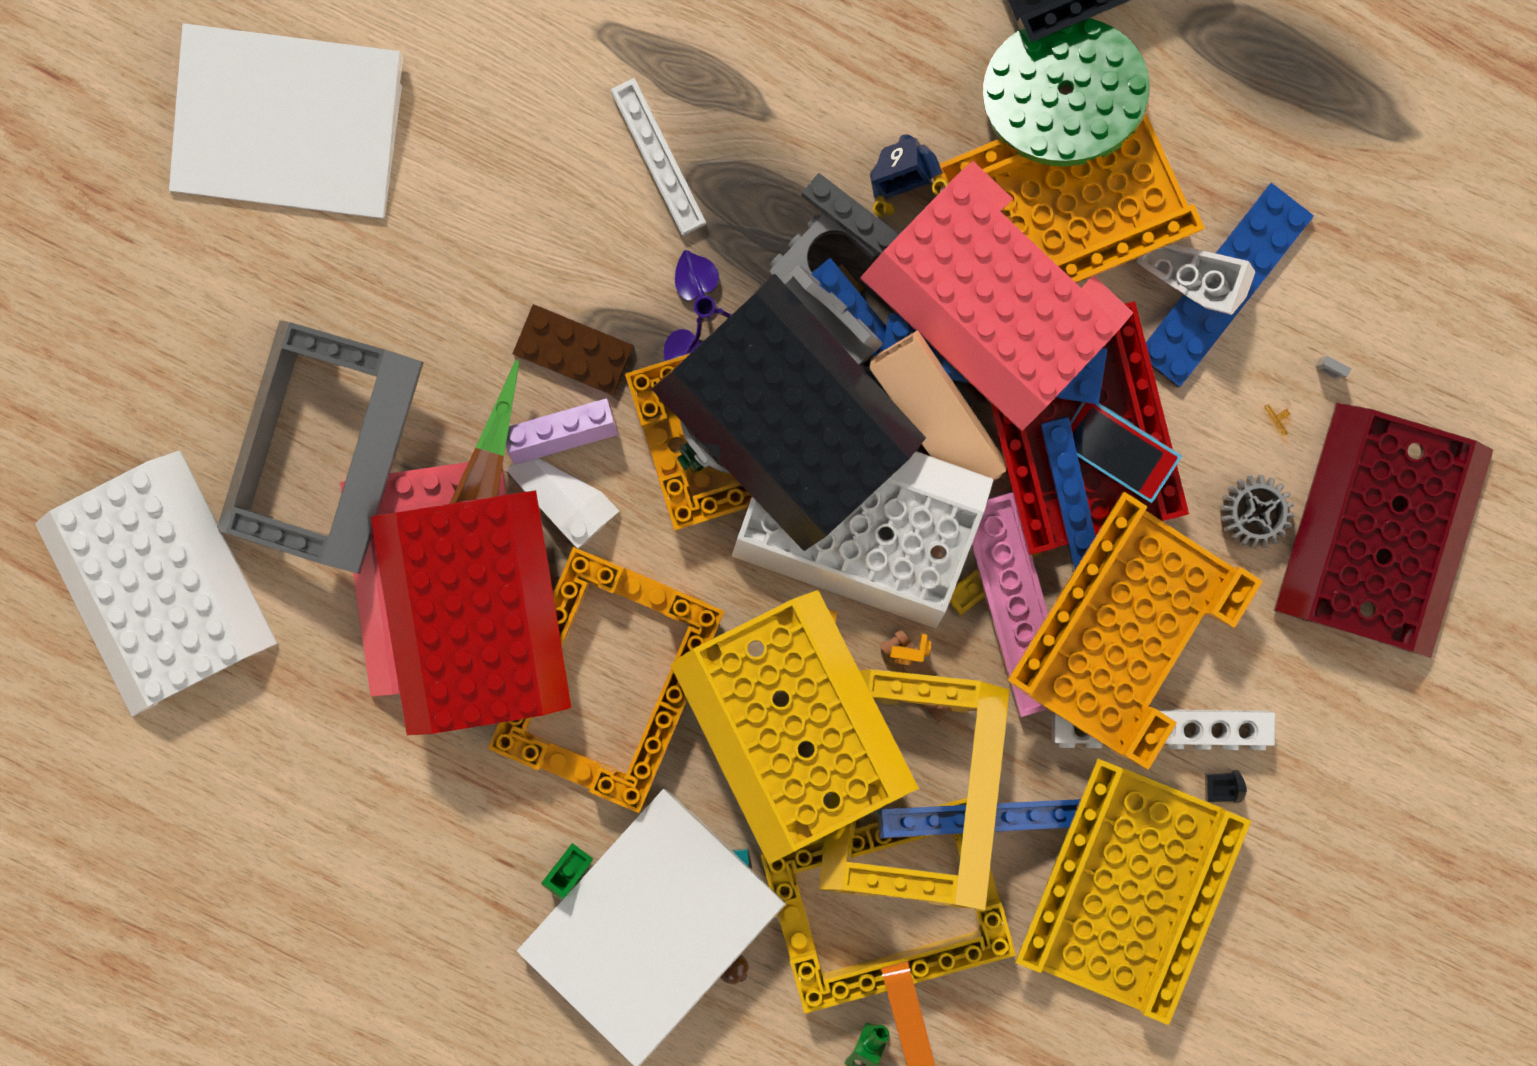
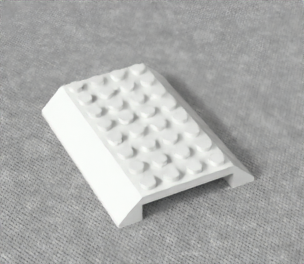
[35,450,278,717]

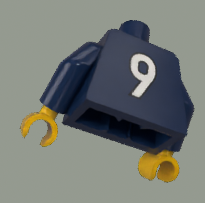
[870,134,949,218]

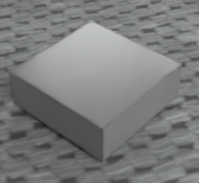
[1316,356,1351,380]

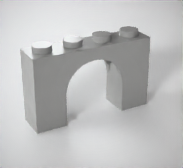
[769,214,876,281]

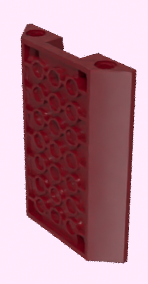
[1273,403,1493,658]

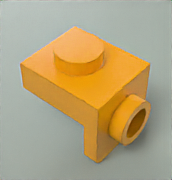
[889,633,931,665]

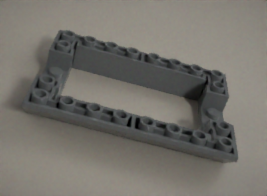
[217,320,424,574]

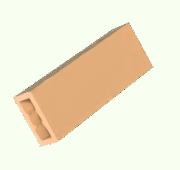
[870,330,1006,481]

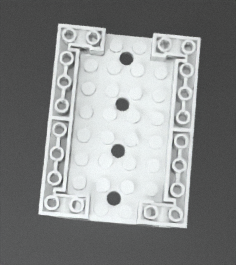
[731,451,993,629]

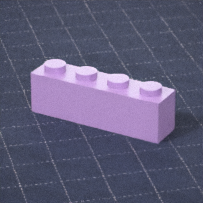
[506,398,619,465]

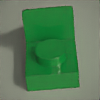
[541,843,594,901]

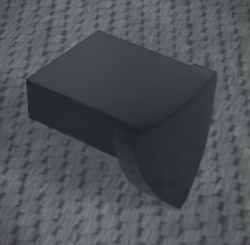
[1205,770,1247,803]

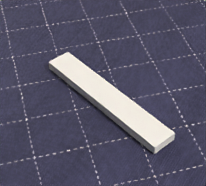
[610,78,707,236]

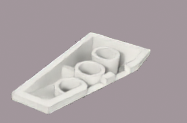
[1136,243,1255,315]
[506,458,620,549]

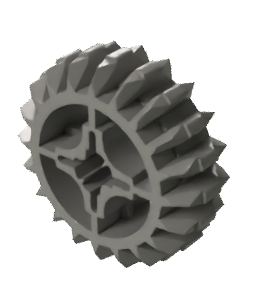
[1220,475,1295,548]

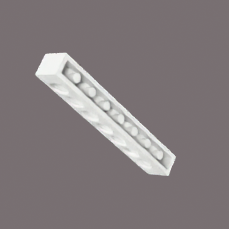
[1052,709,1275,750]

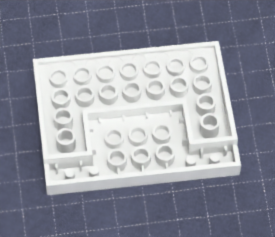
[169,23,404,219]
[517,789,786,1066]

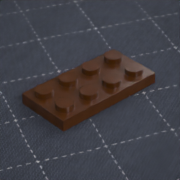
[512,304,634,396]

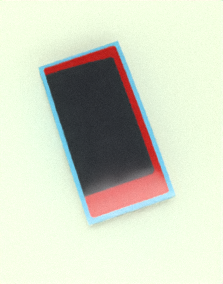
[1070,402,1182,503]

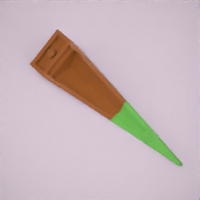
[449,359,519,504]

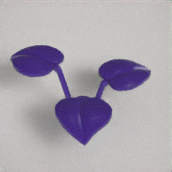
[664,250,732,361]

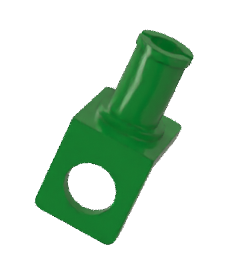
[844,1022,890,1066]

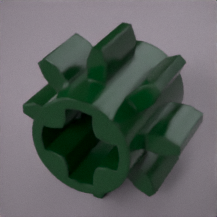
[677,442,705,473]

